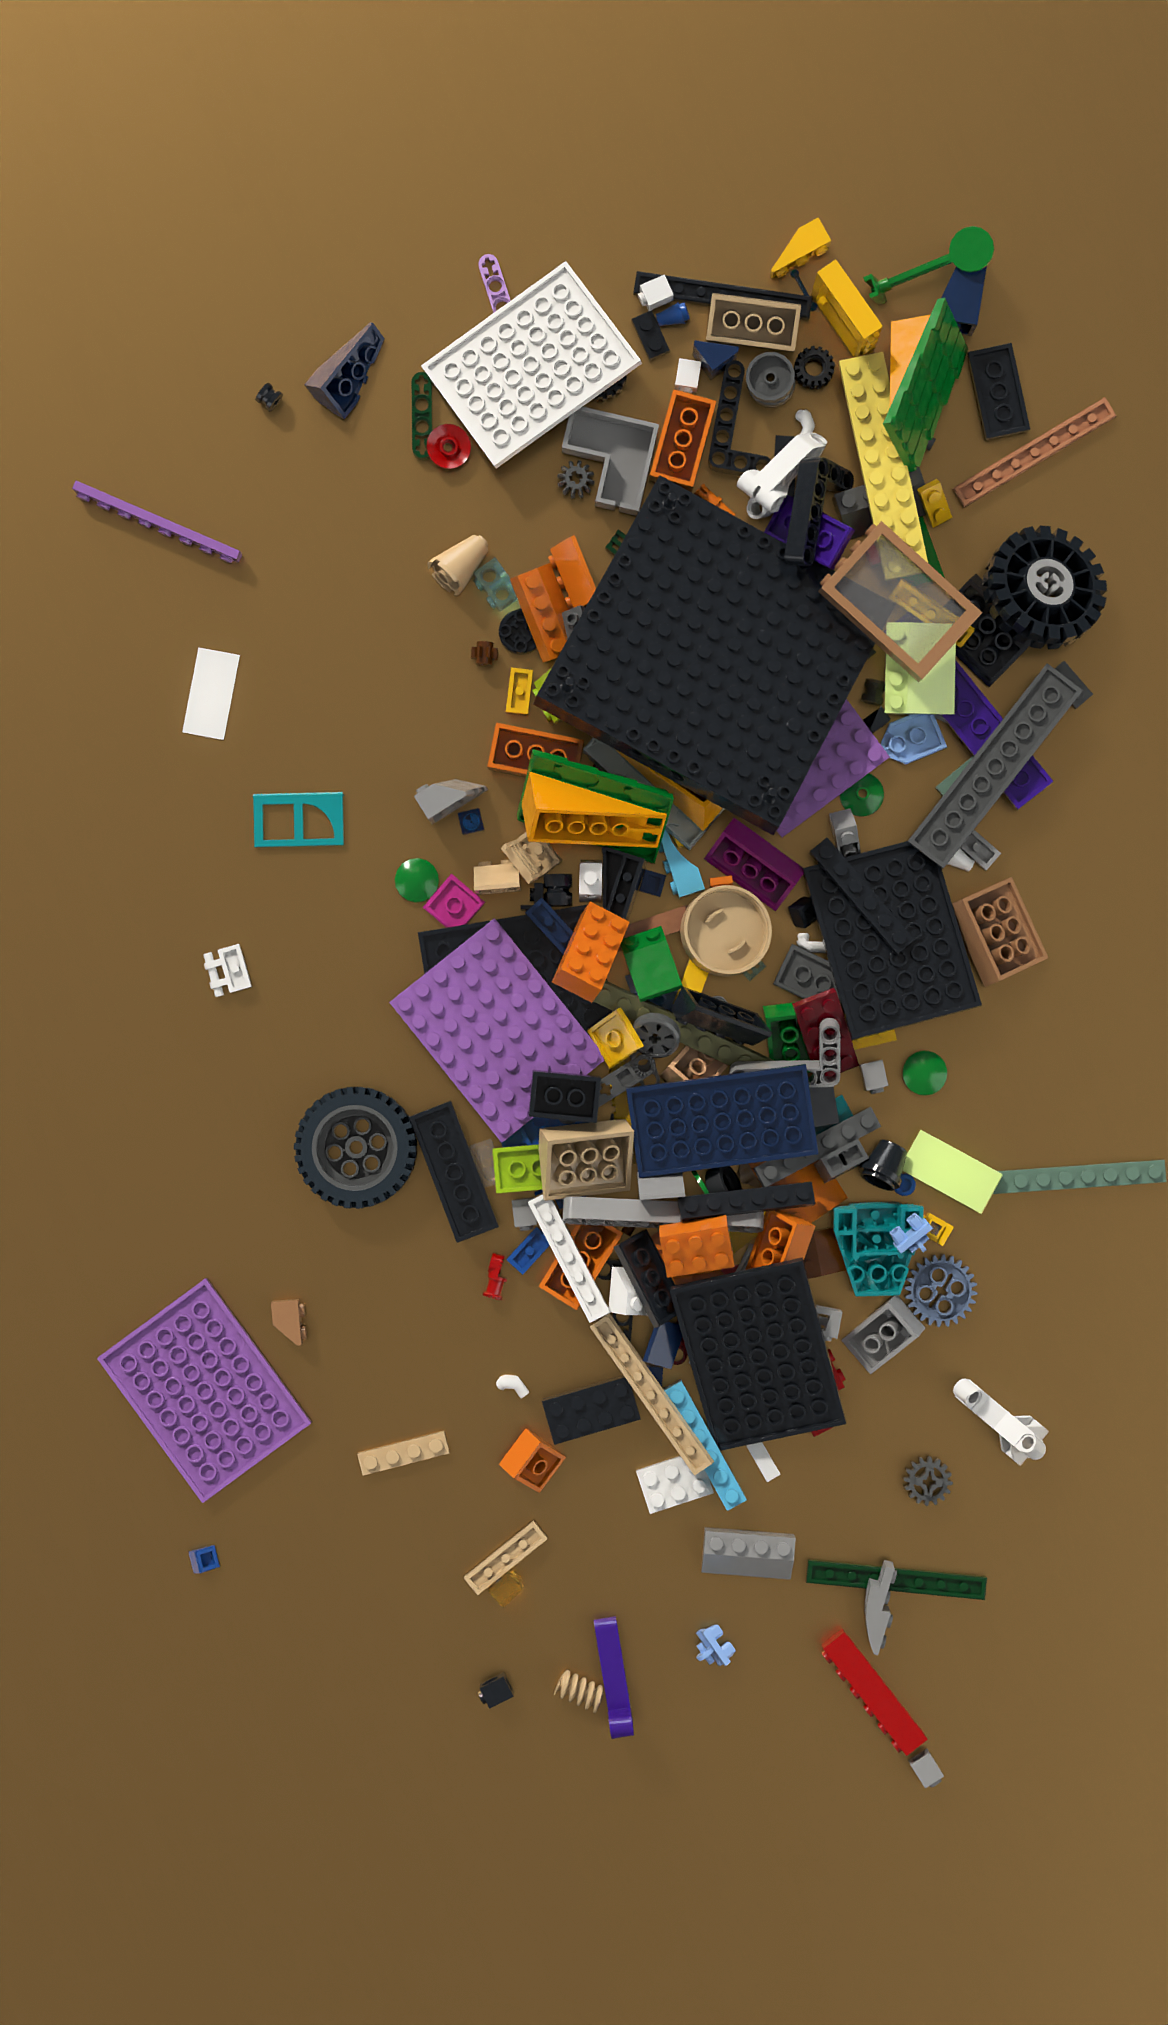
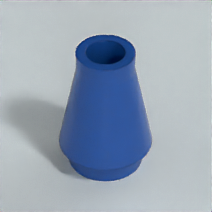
[656,302,690,327]

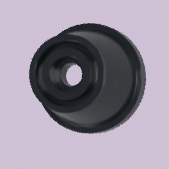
[858,1140,907,1191]

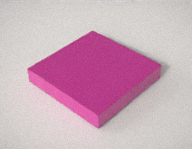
[423,873,486,928]

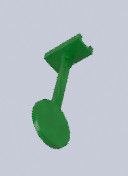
[863,226,995,305]

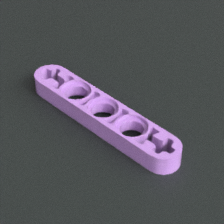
[478,254,511,313]

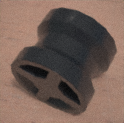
[255,383,283,412]

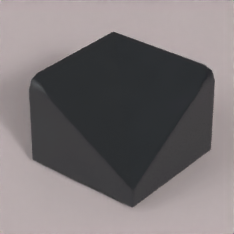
[863,706,891,734]
[788,896,816,928]

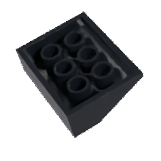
[943,574,1031,687]

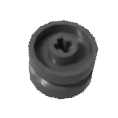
[746,352,796,407]

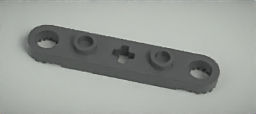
[559,1054,656,1125]

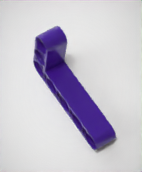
[594,1616,634,1739]

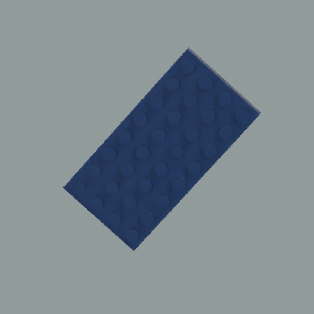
[626,1064,818,1178]

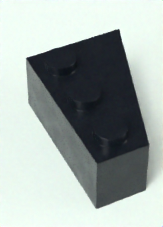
[602,846,647,921]

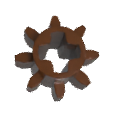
[471,641,498,666]

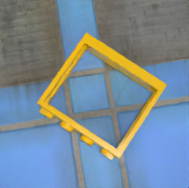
[811,259,883,358]

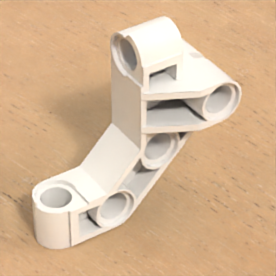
[737,432,827,519]
[953,1378,1049,1466]

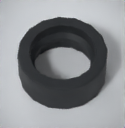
[705,1166,742,1193]

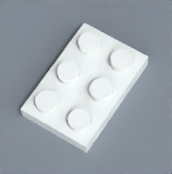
[636,1456,714,1514]

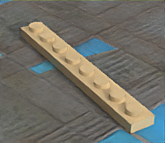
[590,1313,714,1476]

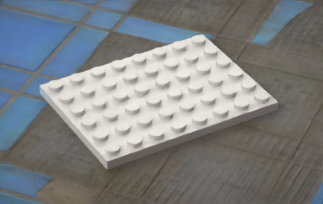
[421,261,642,468]

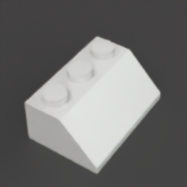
[609,1267,647,1315]

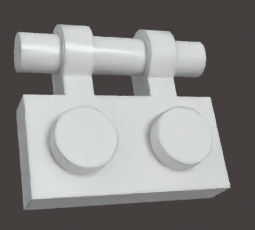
[203,944,252,997]

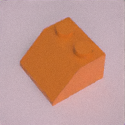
[499,1428,566,1493]

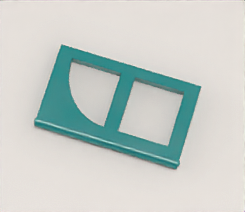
[253,792,344,847]

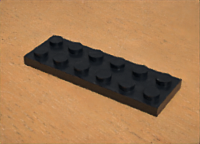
[409,1101,499,1243]

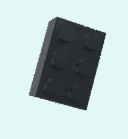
[528,1070,601,1123]

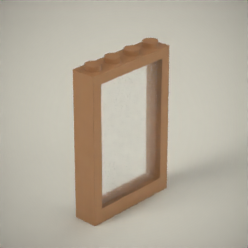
[818,521,982,682]

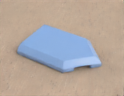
[881,714,947,764]

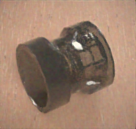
[860,678,885,706]

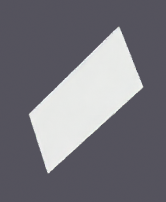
[182,647,240,740]

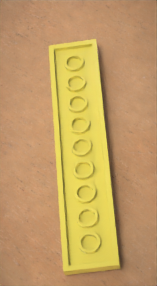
[839,352,928,581]

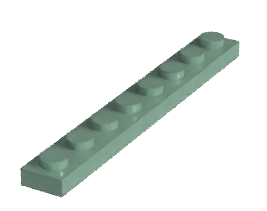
[993,1160,1166,1194]

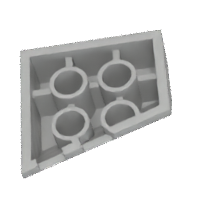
[414,779,488,825]

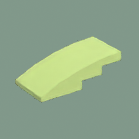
[903,1130,1003,1214]

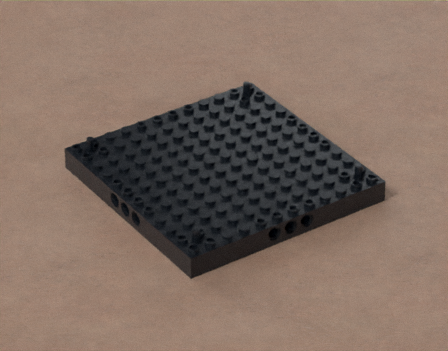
[533,475,896,835]

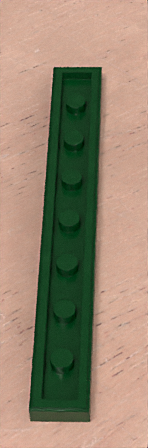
[806,1559,987,1600]

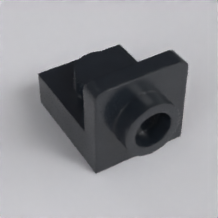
[521,883,544,915]

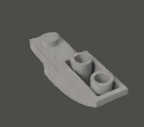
[865,1560,897,1655]

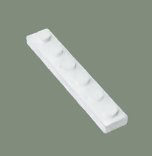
[528,1194,611,1323]

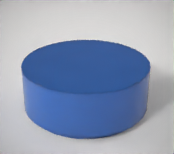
[894,1173,916,1196]

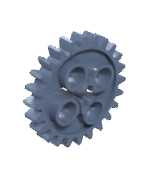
[904,1254,978,1327]

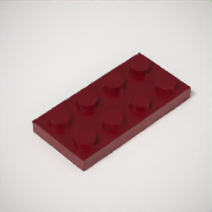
[792,988,859,1077]

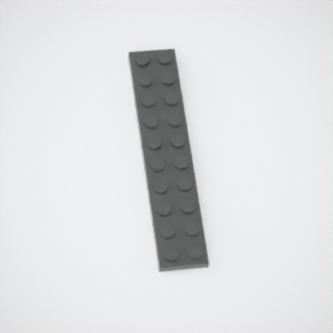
[908,663,1083,869]

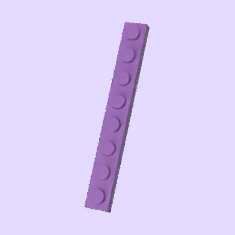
[72,481,242,563]

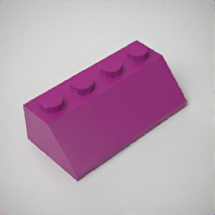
[704,818,804,911]

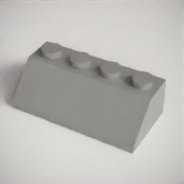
[701,1527,796,1580]

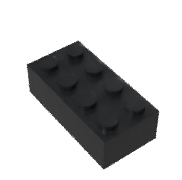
[542,1375,641,1445]

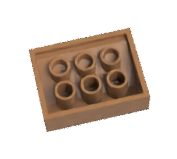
[952,877,1048,987]

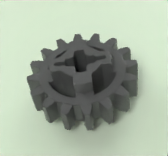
[903,1456,953,1506]

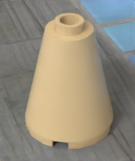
[427,535,488,596]

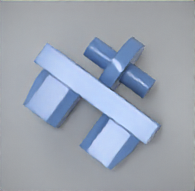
[890,1213,933,1253]
[696,1624,736,1666]

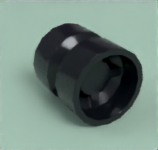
[544,874,572,907]

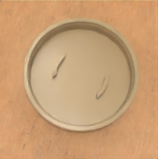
[680,885,772,977]

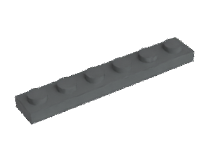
[753,1107,881,1187]

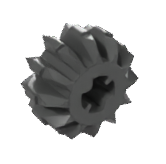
[557,460,595,499]

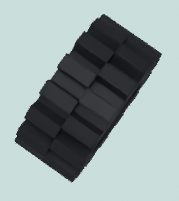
[794,346,835,390]

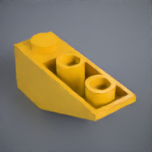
[770,217,831,279]

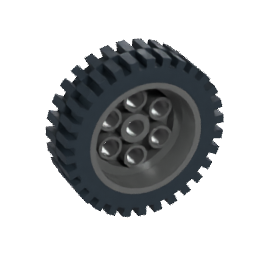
[294,1087,418,1209]

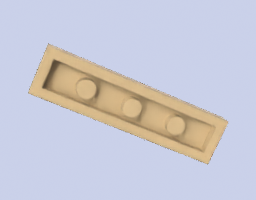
[357,1431,450,1476]
[464,1520,548,1595]

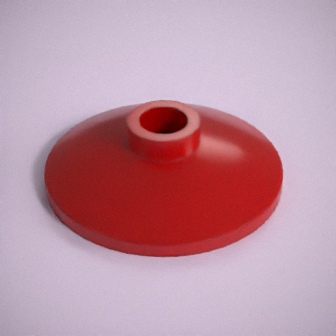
[426,424,471,469]

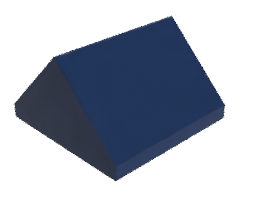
[692,340,739,380]
[643,1320,683,1369]

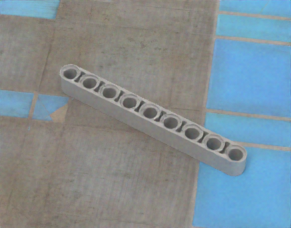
[562,1197,764,1233]

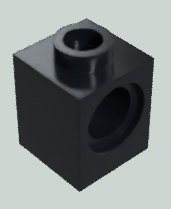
[478,1672,514,1709]

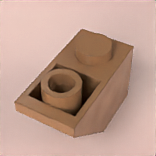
[271,1299,307,1345]

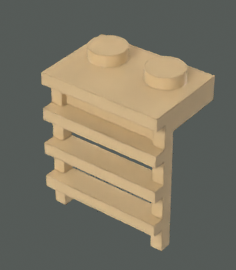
[501,832,562,884]

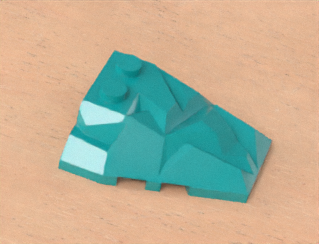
[833,1202,924,1297]

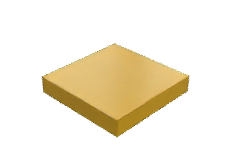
[587,1008,644,1069]

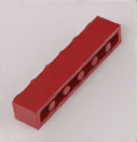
[821,1628,928,1756]

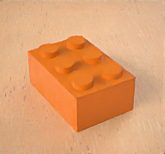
[659,1215,735,1278]

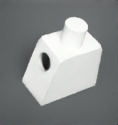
[579,859,602,902]

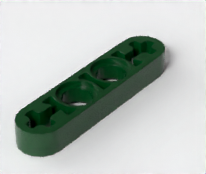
[411,372,433,460]

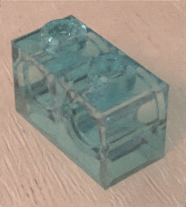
[473,557,518,612]

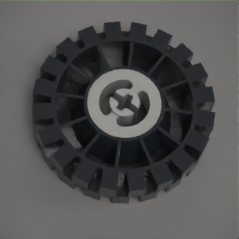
[982,525,1107,650]

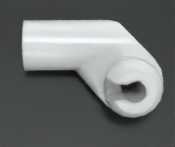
[795,409,815,434]
[796,933,826,953]
[496,1375,529,1398]

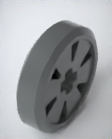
[633,1013,681,1058]

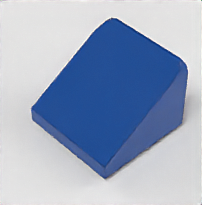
[189,1545,220,1574]

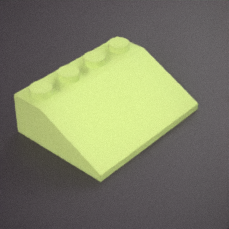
[885,623,956,715]

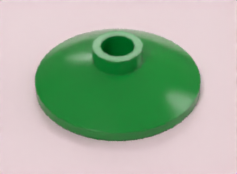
[839,773,884,817]

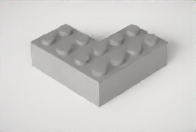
[562,406,659,516]

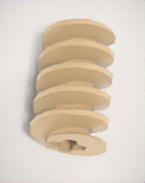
[554,1670,604,1714]

